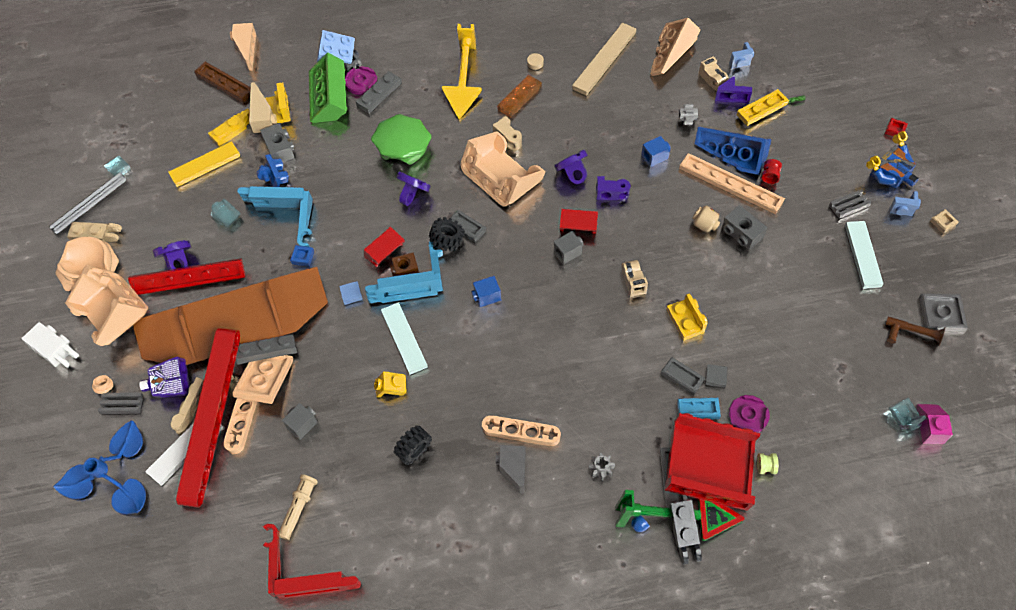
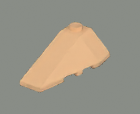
[650,18,700,76]

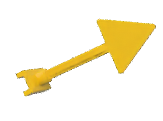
[442,24,482,119]

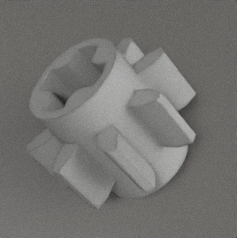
[679,104,698,125]
[588,452,615,481]

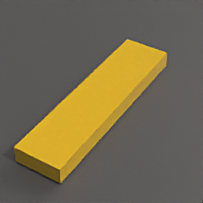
[168,141,240,187]

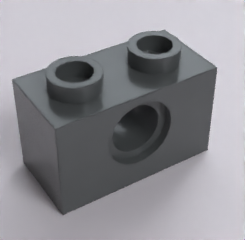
[260,123,295,162]
[722,205,768,250]

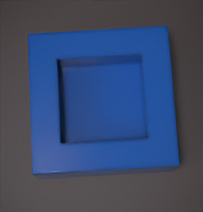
[290,245,315,267]

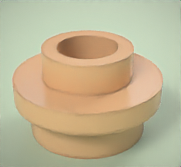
[92,375,113,394]

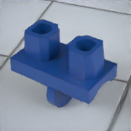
[256,154,289,187]

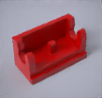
[560,209,598,234]
[364,227,405,268]

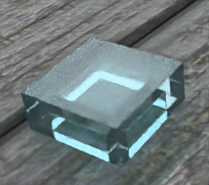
[104,156,131,176]

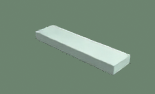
[845,221,883,289]
[381,302,428,375]

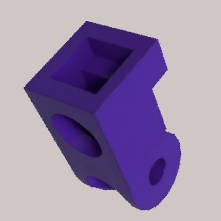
[596,176,631,200]

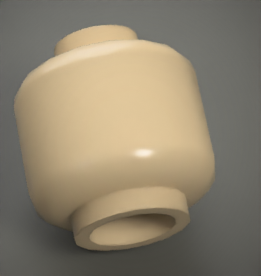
[692,206,720,233]

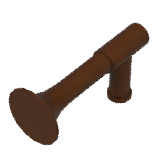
[885,316,946,346]

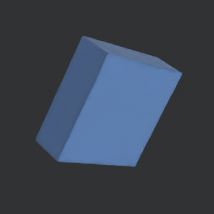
[339,281,363,305]

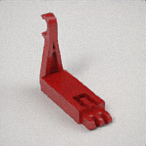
[263,524,361,599]

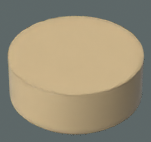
[527,53,544,70]

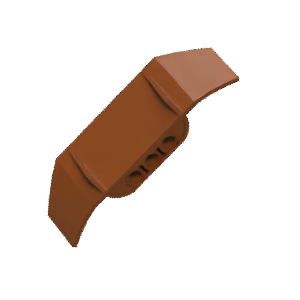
[133,267,328,365]

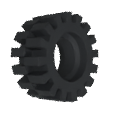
[429,217,464,251]
[393,425,432,465]

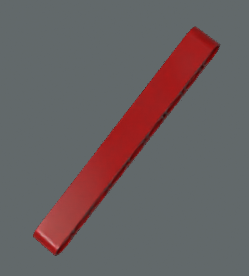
[176,328,240,508]

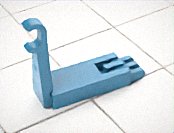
[237,186,313,247]
[365,241,443,303]

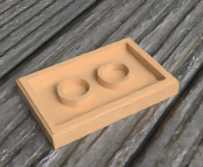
[232,355,293,404]

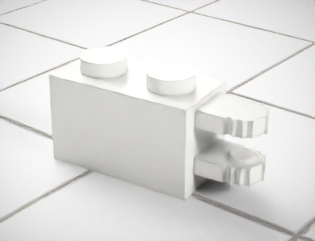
[22,322,79,368]

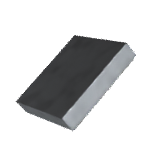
[919,294,968,332]

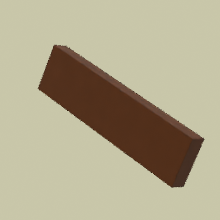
[194,61,251,103]

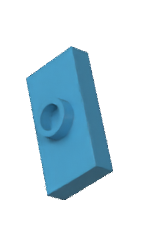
[677,398,721,419]

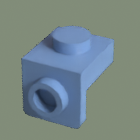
[729,42,754,69]
[890,191,921,216]

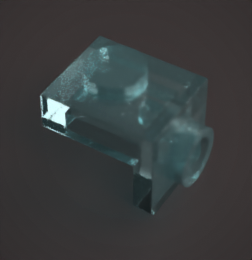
[889,398,927,431]

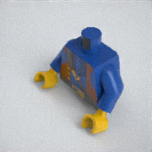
[866,131,919,188]

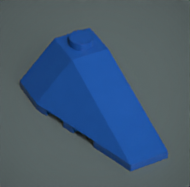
[695,127,771,175]

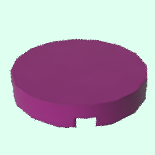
[345,66,378,95]
[728,395,770,433]

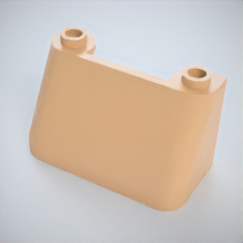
[461,132,546,206]
[65,265,148,346]

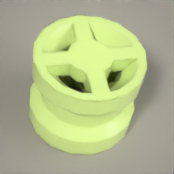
[757,453,779,474]

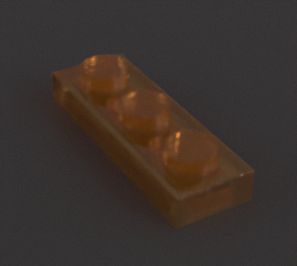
[497,75,542,117]

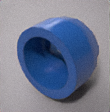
[631,515,650,532]

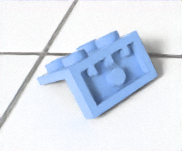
[317,30,355,64]

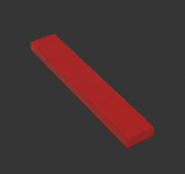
[128,258,246,295]

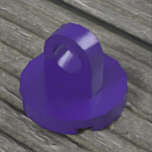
[554,150,588,184]
[395,171,431,206]
[152,240,192,270]

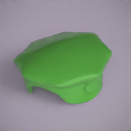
[371,114,432,165]

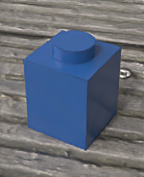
[641,136,670,167]
[471,276,501,307]

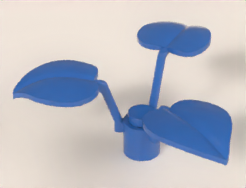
[53,420,146,514]

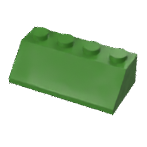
[309,52,347,123]

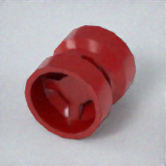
[761,159,782,184]

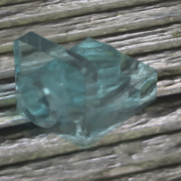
[210,198,240,227]

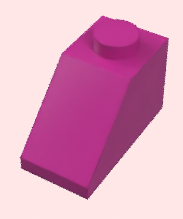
[916,404,953,444]

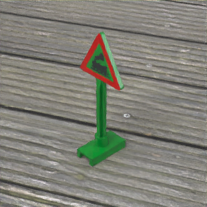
[615,490,745,541]

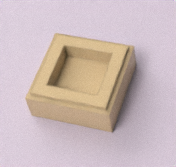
[930,209,959,234]

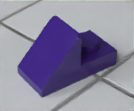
[715,76,752,104]

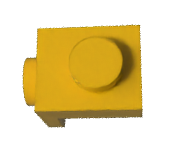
[374,371,406,398]

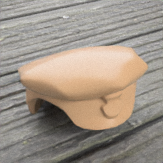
[55,237,119,291]

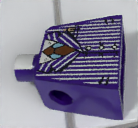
[140,357,190,398]

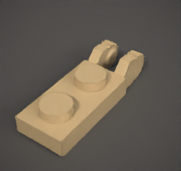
[67,222,122,242]
[171,377,204,435]

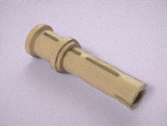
[279,474,318,540]

